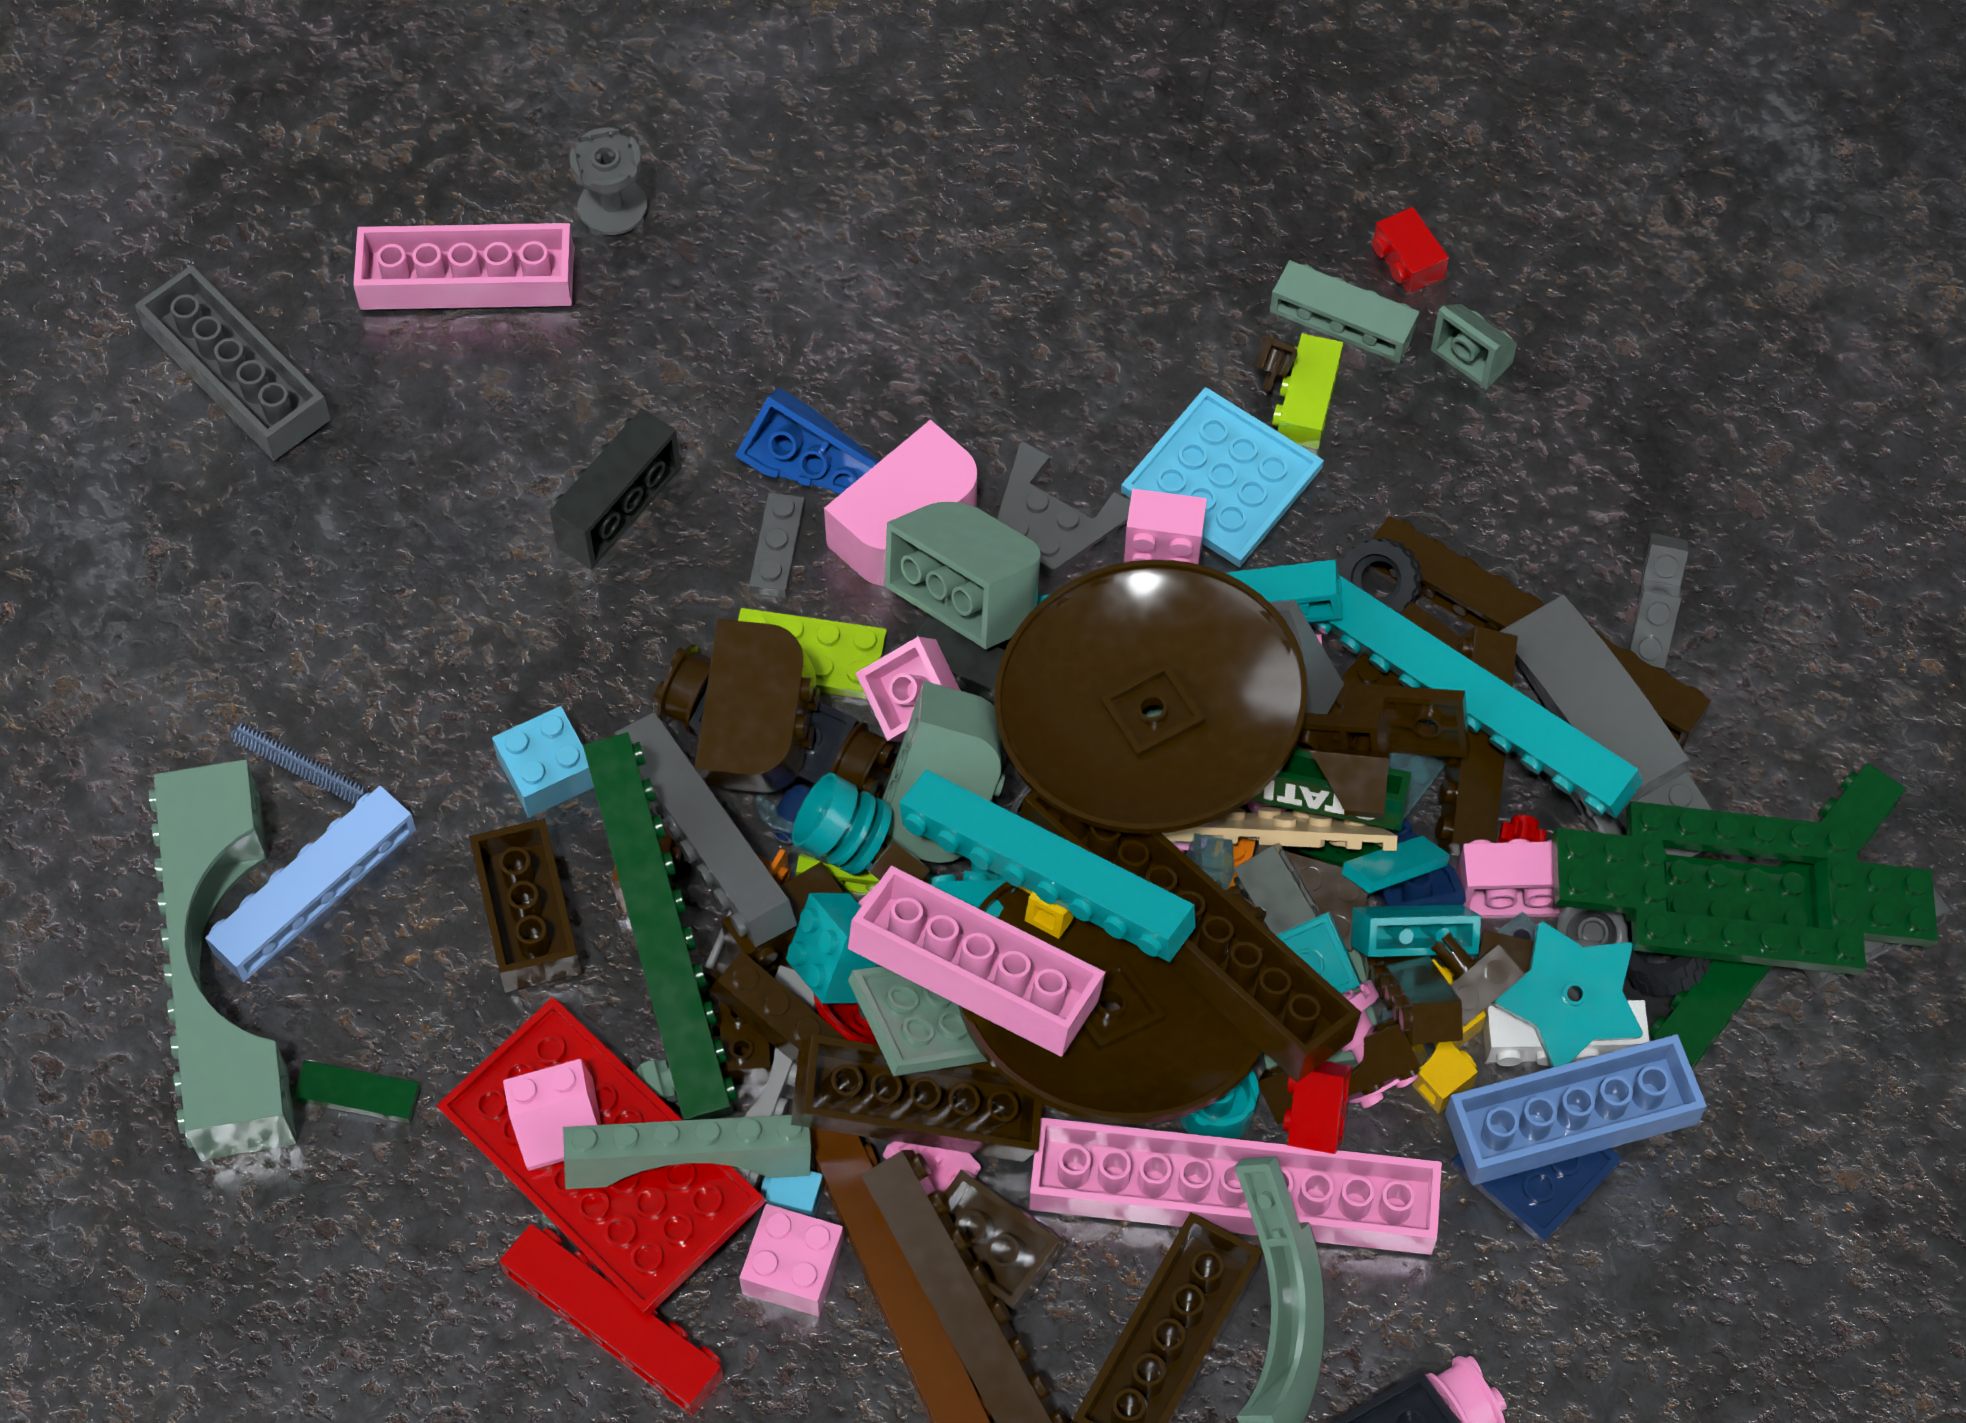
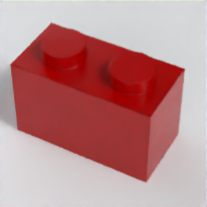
[1372,207,1449,294]
[1283,1061,1352,1154]

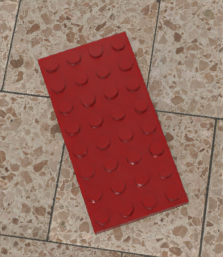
[436,997,766,1317]

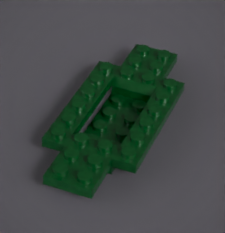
[1552,801,1938,975]

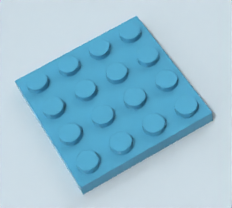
[1121,387,1324,568]

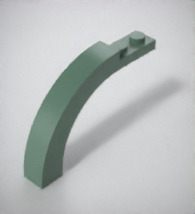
[1234,1156,1324,1423]

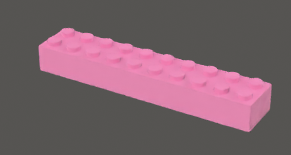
[1029,1118,1442,1255]

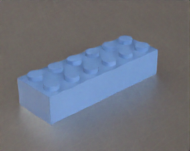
[1445,1034,1707,1186]

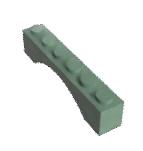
[563,1115,811,1189]

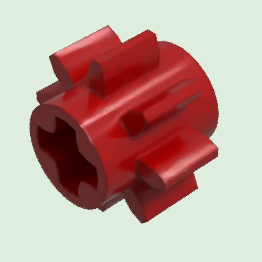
[1498,815,1547,843]

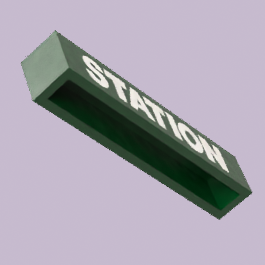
[1250,749,1412,831]

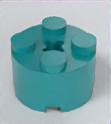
[1179,1070,1259,1139]

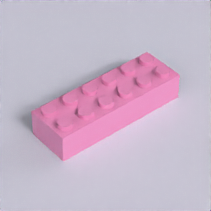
[353,223,574,310]
[848,866,1105,1057]

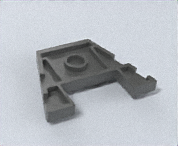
[997,441,1130,577]

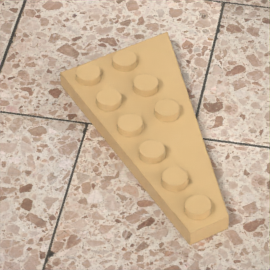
[1162,807,1398,851]

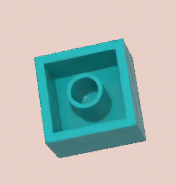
[786,893,876,1004]

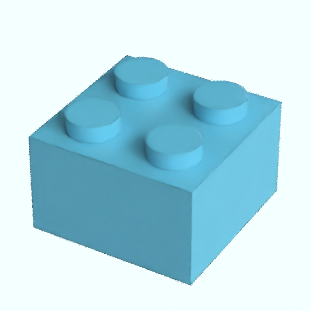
[492,706,594,818]

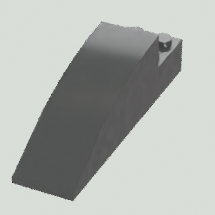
[1500,594,1713,859]

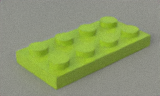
[738,608,887,699]

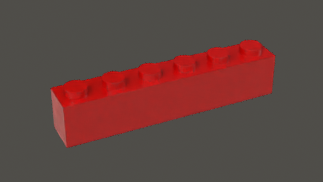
[499,1224,724,1417]

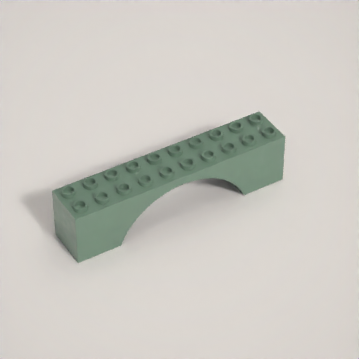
[149,759,296,1160]

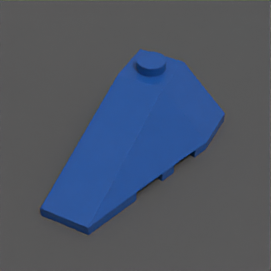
[735,387,880,494]

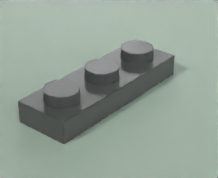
[749,492,805,598]

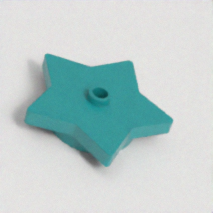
[1493,921,1643,1068]

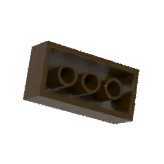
[469,818,582,992]

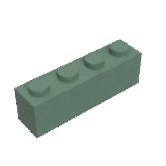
[1270,260,1420,363]

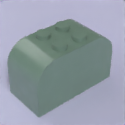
[884,502,1041,649]
[882,681,1006,863]

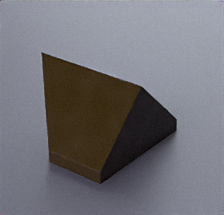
[1310,749,1389,819]

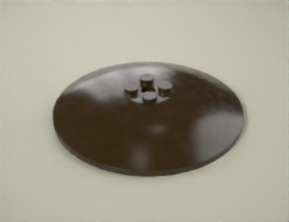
[994,559,1308,834]
[958,881,1262,1124]

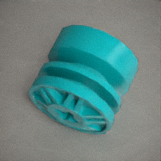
[791,773,892,875]

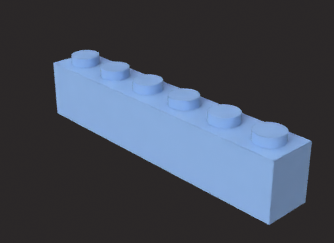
[205,786,416,983]

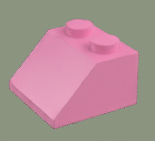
[503,1059,601,1171]

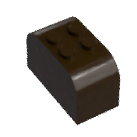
[694,619,820,792]

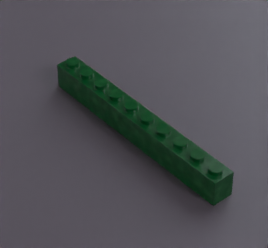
[583,732,738,1120]
[1648,762,1906,1071]

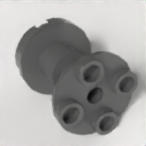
[570,127,647,236]

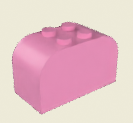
[824,420,977,586]

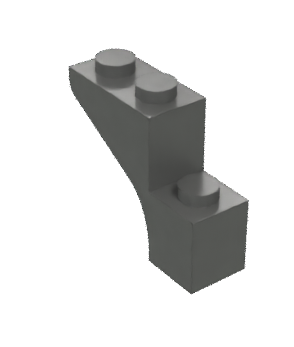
[1629,533,1689,668]

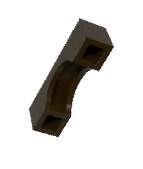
[1258,1017,1427,1124]

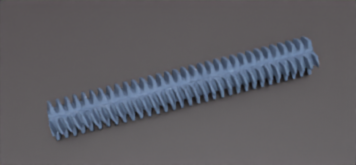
[231,722,370,805]

